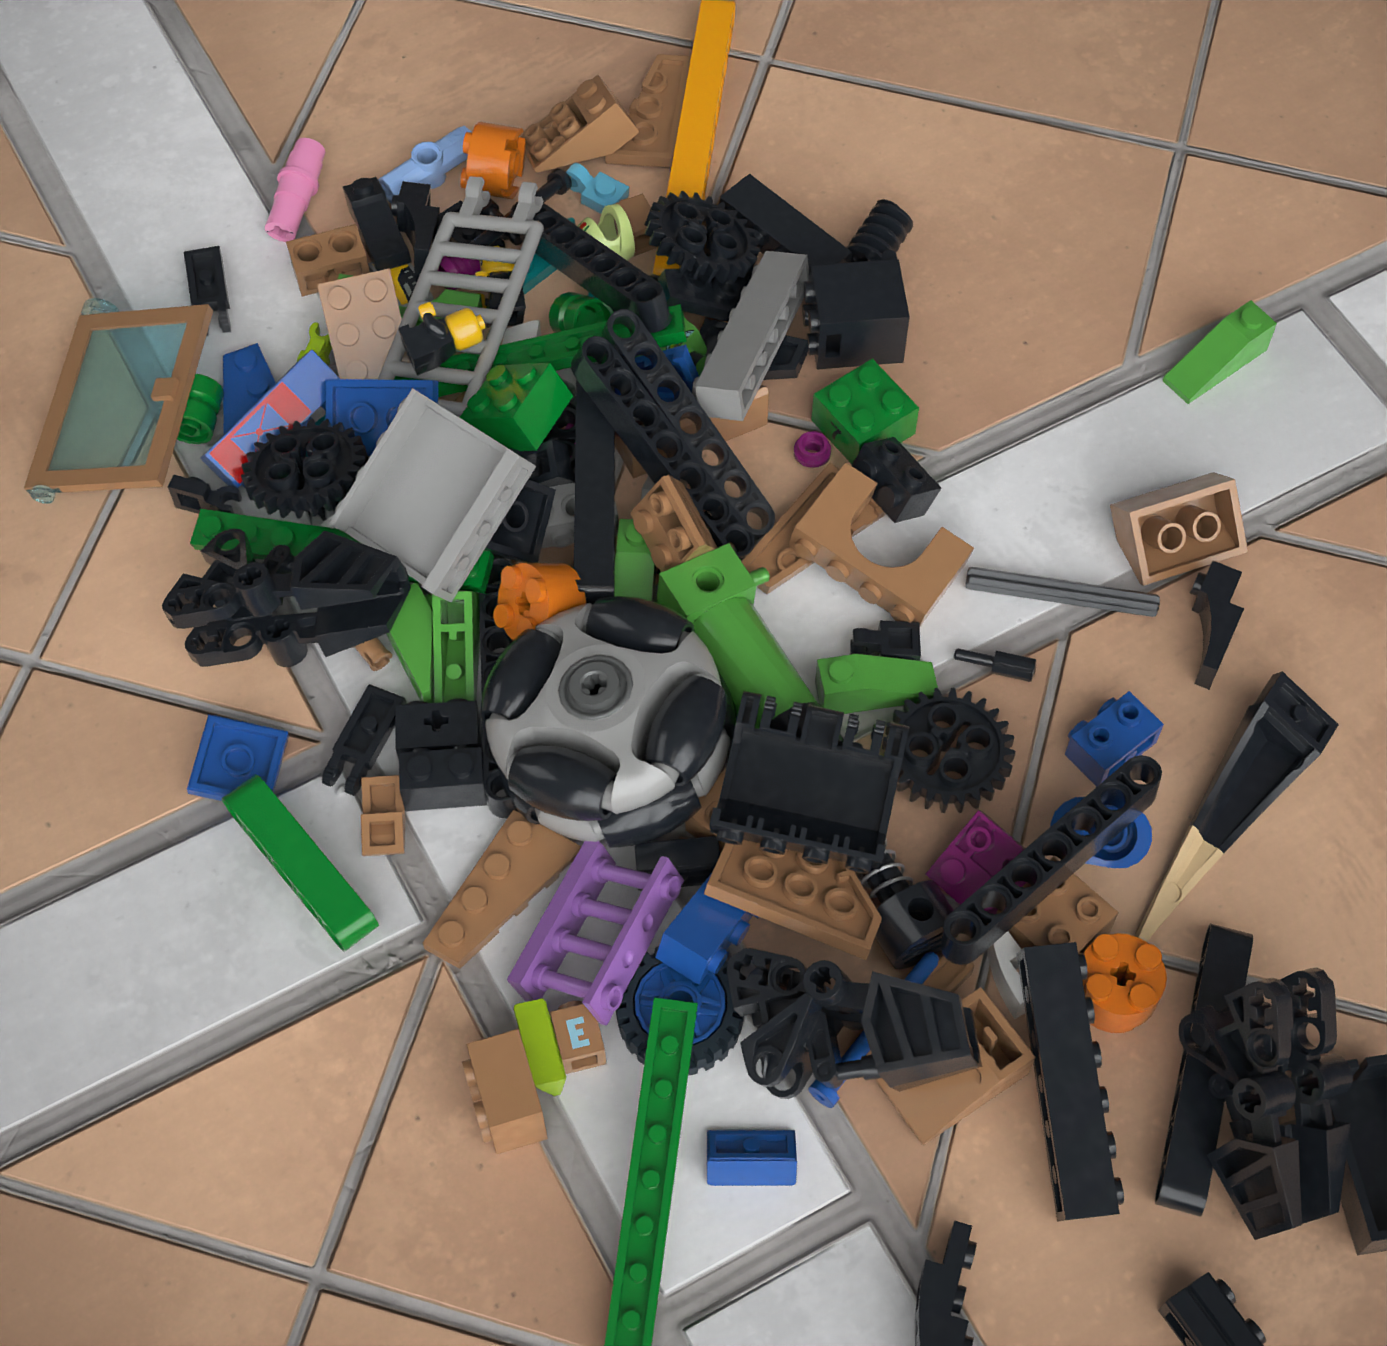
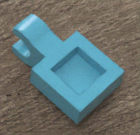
[566,163,629,214]

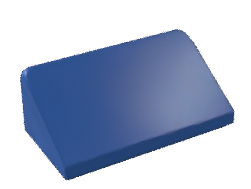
[707,1130,797,1186]

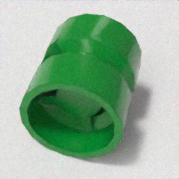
[549,292,614,333]
[177,374,224,444]

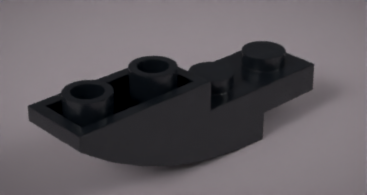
[914,1221,977,1346]

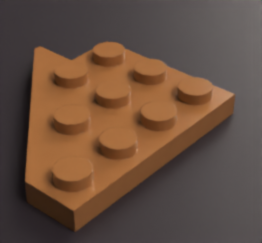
[704,840,882,960]

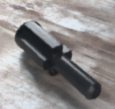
[954,648,1036,682]

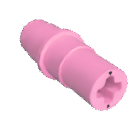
[265,138,326,242]

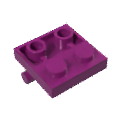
[926,810,1026,914]

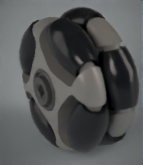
[480,596,736,848]

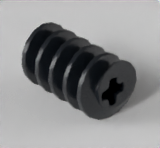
[846,199,913,262]

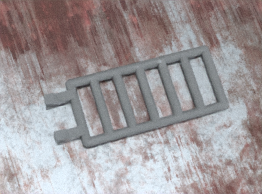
[378,176,544,417]

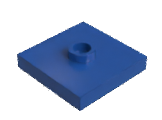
[187,714,289,801]

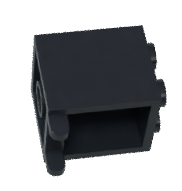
[802,250,910,370]

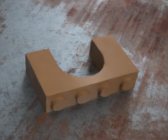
[788,462,974,626]

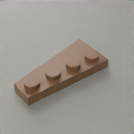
[605,54,691,167]
[742,462,886,594]

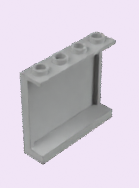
[329,388,536,602]

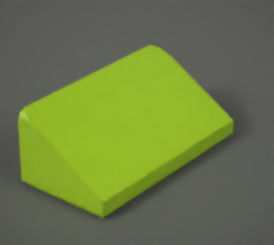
[513,998,566,1096]

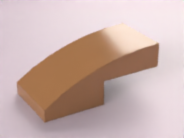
[361,775,405,857]

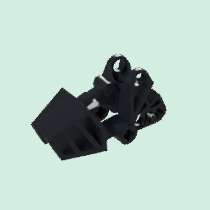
[162,529,411,667]
[727,948,982,1099]
[1179,967,1353,1240]

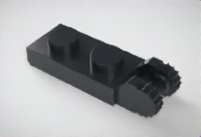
[184,246,231,336]
[321,684,407,796]

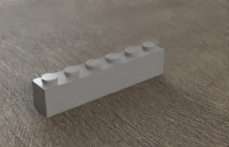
[692,251,810,421]

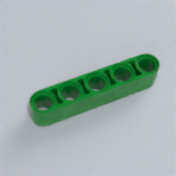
[221,774,379,952]

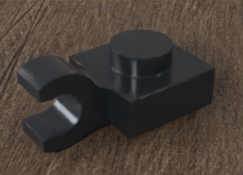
[168,475,242,514]
[850,620,921,661]

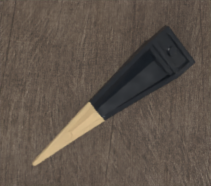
[1135,671,1339,942]

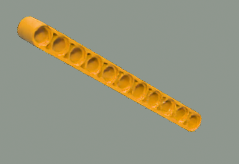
[653,0,736,276]

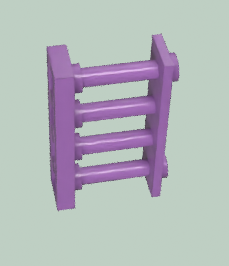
[507,841,684,1026]

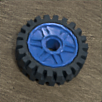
[616,946,744,1076]

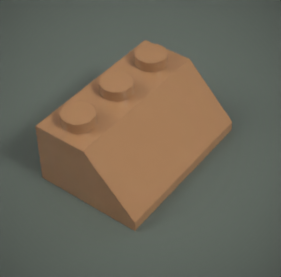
[1110,472,1248,586]

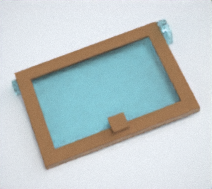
[24,298,213,504]

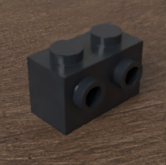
[851,437,942,523]
[399,745,487,811]

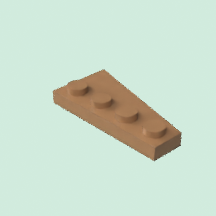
[423,810,581,969]

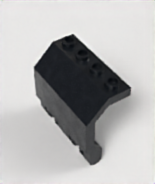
[710,691,909,874]

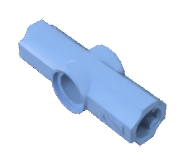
[378,126,472,204]

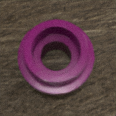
[794,431,831,468]

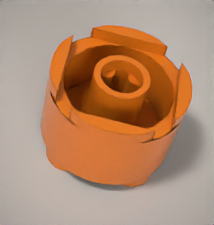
[460,122,526,199]
[493,563,586,640]
[1082,933,1167,1033]

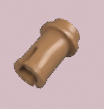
[351,638,392,671]

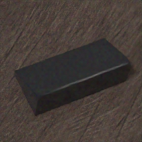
[634,836,720,891]

